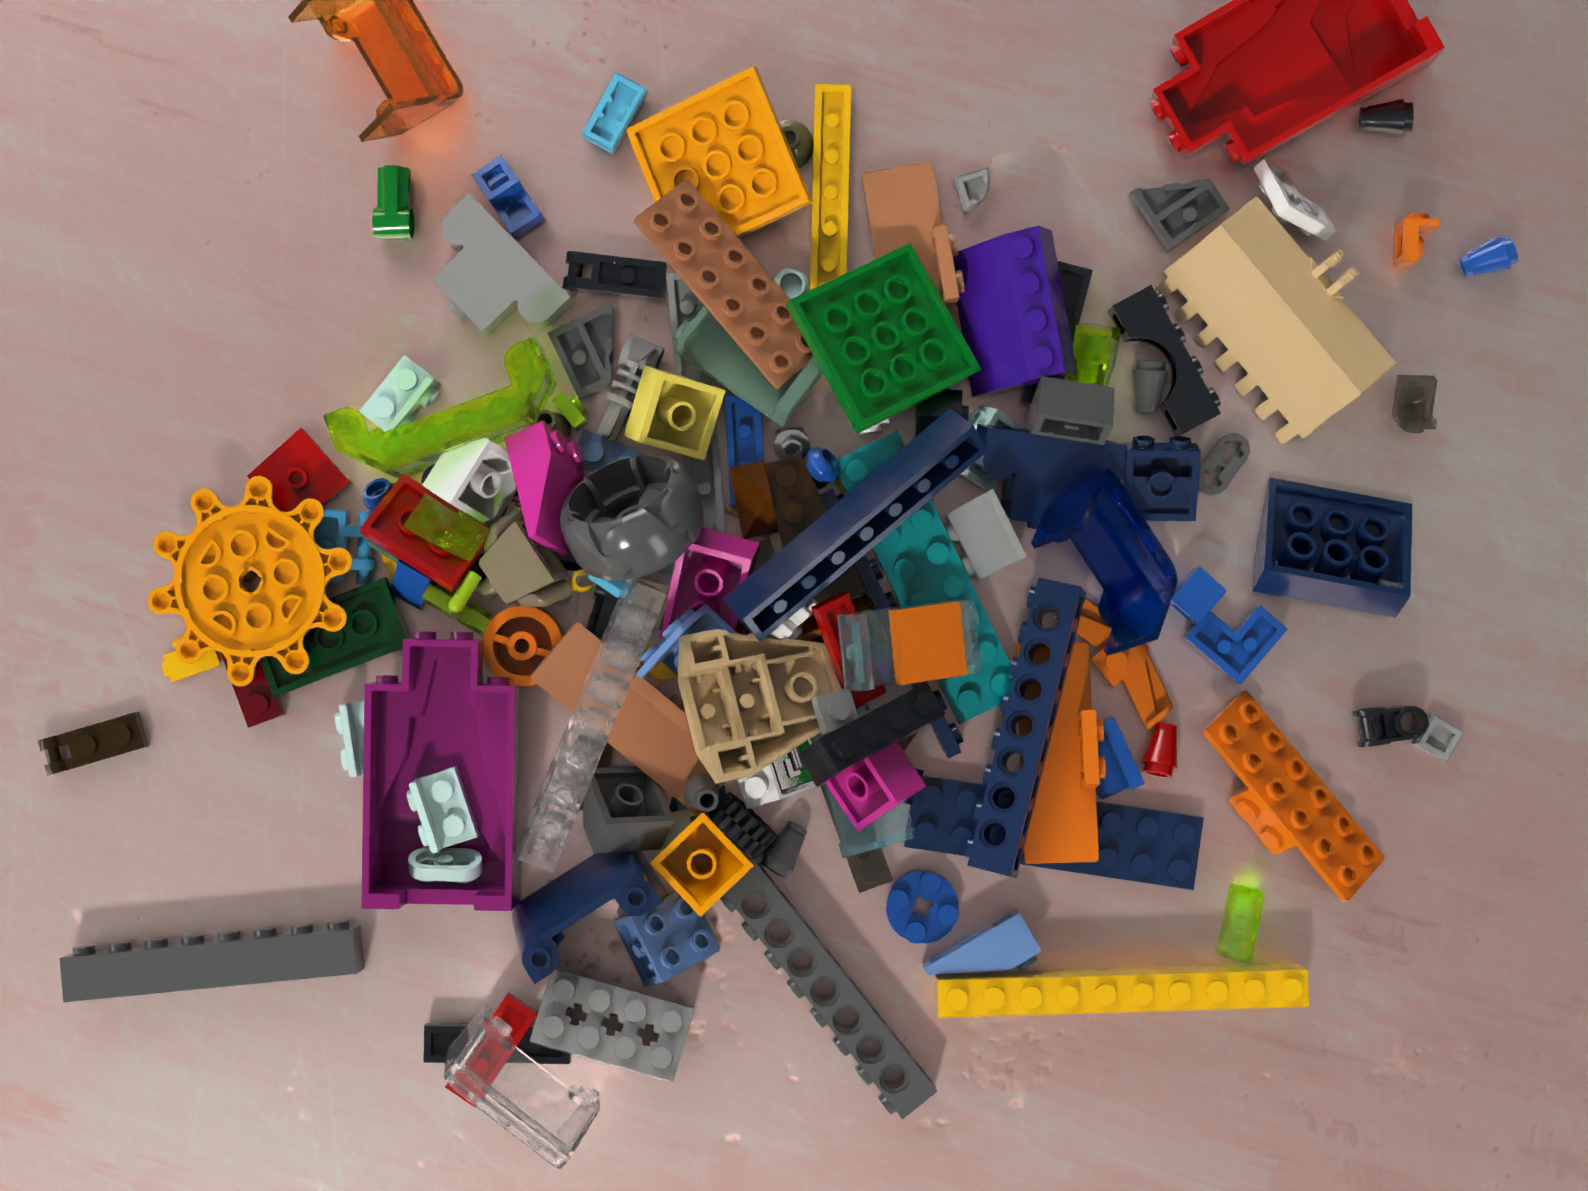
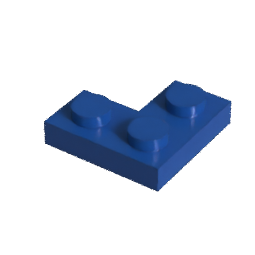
[1183,605,1288,685]

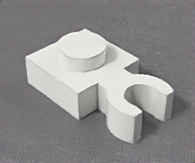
[767,598,819,639]

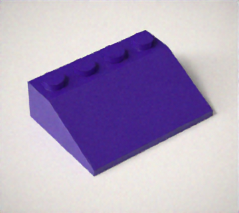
[953,225,1078,397]

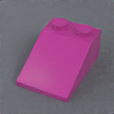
[504,421,584,556]
[659,527,760,638]

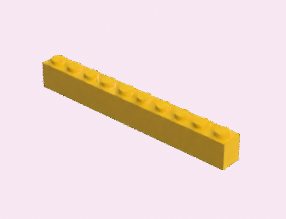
[935,963,1309,1018]

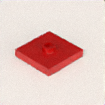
[247,428,351,512]

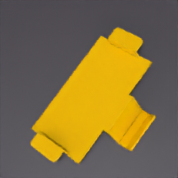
[161,635,222,682]

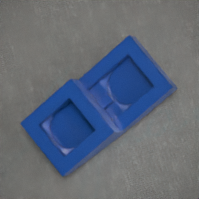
[471,155,545,240]

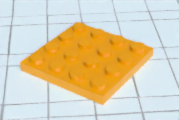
[625,66,813,238]

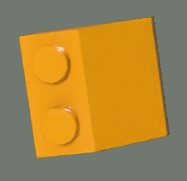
[650,811,754,917]

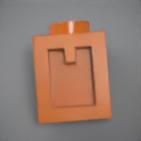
[1393,213,1441,269]

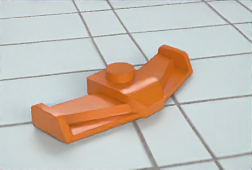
[1054,597,1174,730]

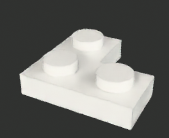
[1254,158,1336,241]

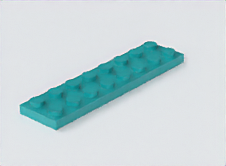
[832,430,1013,724]

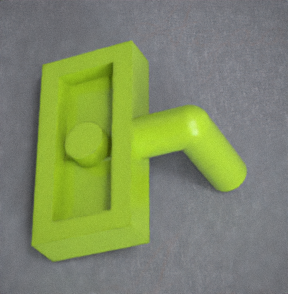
[422,570,491,637]

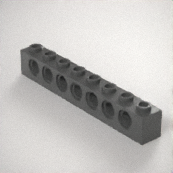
[720,857,937,1119]

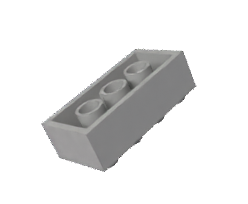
[530,969,694,1083]

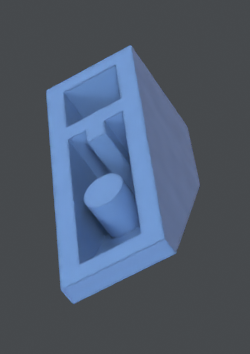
[922,909,1042,975]

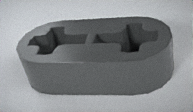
[1198,433,1250,496]

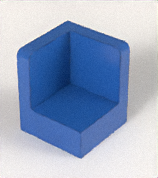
[1165,566,1226,624]

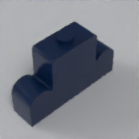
[974,424,1127,530]

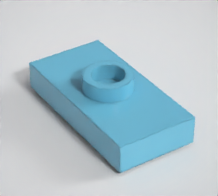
[581,72,648,155]

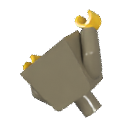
[476,508,593,607]

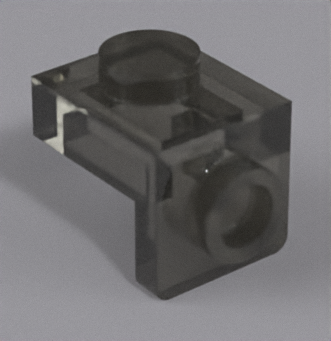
[1392,375,1438,433]

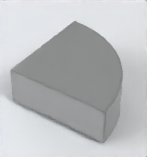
[953,167,990,214]

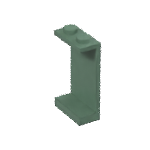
[675,301,824,428]

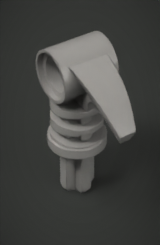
[597,334,665,441]

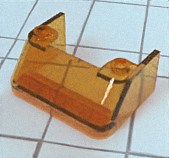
[288,0,463,142]

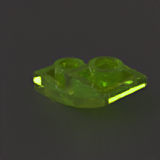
[403,493,491,561]

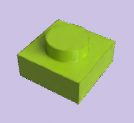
[552,391,589,432]

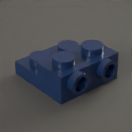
[1121,435,1201,521]

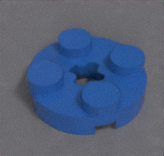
[886,869,959,944]

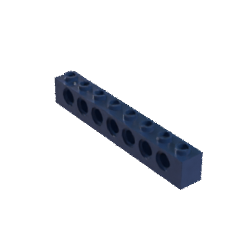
[965,577,1086,878]

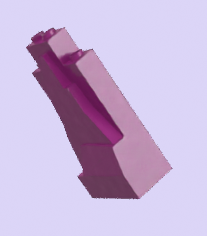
[361,631,522,911]

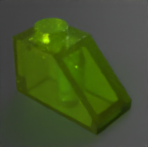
[1067,322,1121,387]

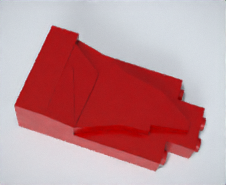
[1149,0,1445,168]

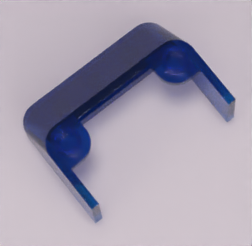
[1031,469,1178,656]

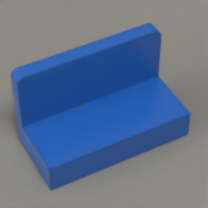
[1096,716,1145,799]

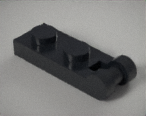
[562,251,667,300]

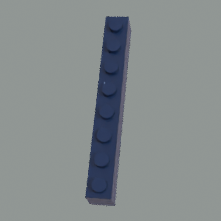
[723,409,988,642]

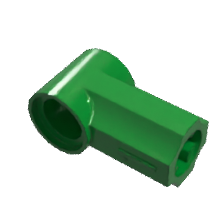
[372,165,415,239]

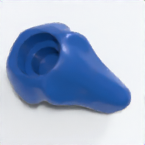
[807,447,841,489]

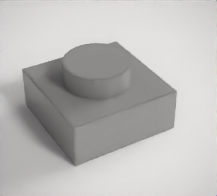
[811,688,859,735]

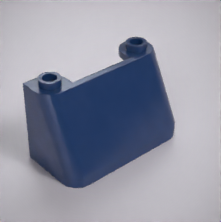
[512,851,668,984]

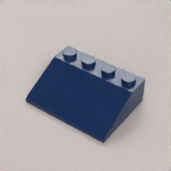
[1252,478,1412,618]

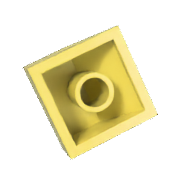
[624,365,726,460]

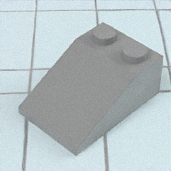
[943,489,1027,581]

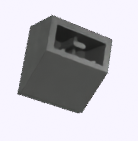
[1025,376,1115,445]

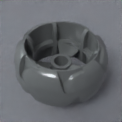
[560,454,704,581]

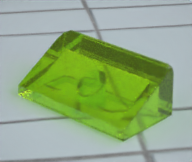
[1217,883,1265,964]

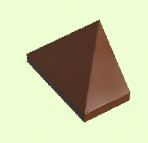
[729,461,779,539]

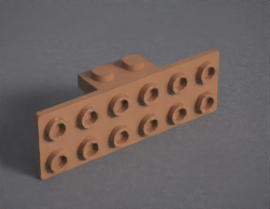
[862,162,964,334]
[634,180,814,389]
[530,622,726,815]

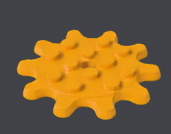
[148,476,353,687]

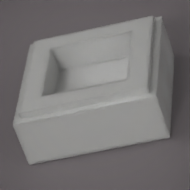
[1412,713,1465,763]

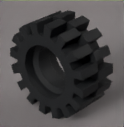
[709,792,777,858]

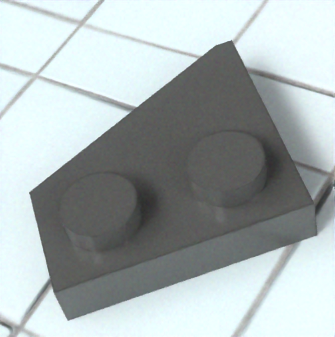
[1129,179,1230,252]
[548,303,614,400]

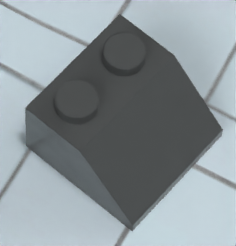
[583,766,674,854]

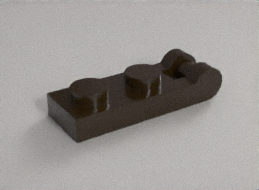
[37,712,149,776]

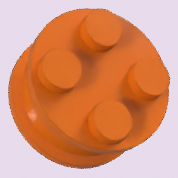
[482,606,565,687]

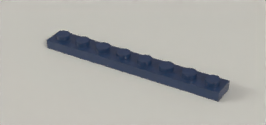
[820,488,964,759]

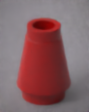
[1141,722,1177,778]

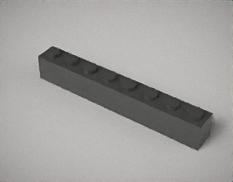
[59,920,364,1002]

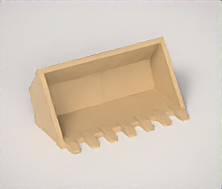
[1155,196,1396,444]

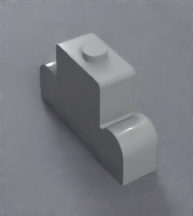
[434,193,574,335]

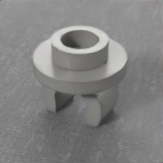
[773,426,810,460]

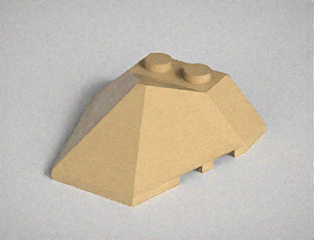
[678,629,840,784]

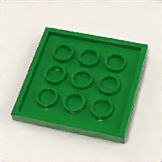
[786,243,982,434]

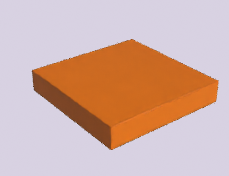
[888,601,968,685]

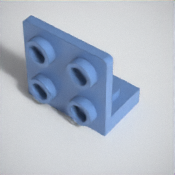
[636,604,738,679]
[614,891,720,987]

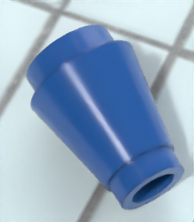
[1459,235,1518,277]

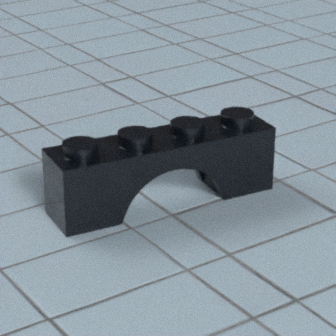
[1108,285,1221,436]
[798,682,946,787]

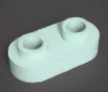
[408,847,483,883]

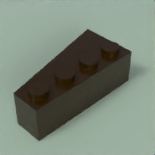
[765,456,867,604]

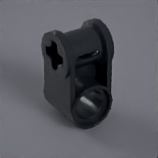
[1352,705,1429,747]

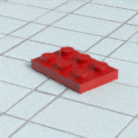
[360,473,490,592]

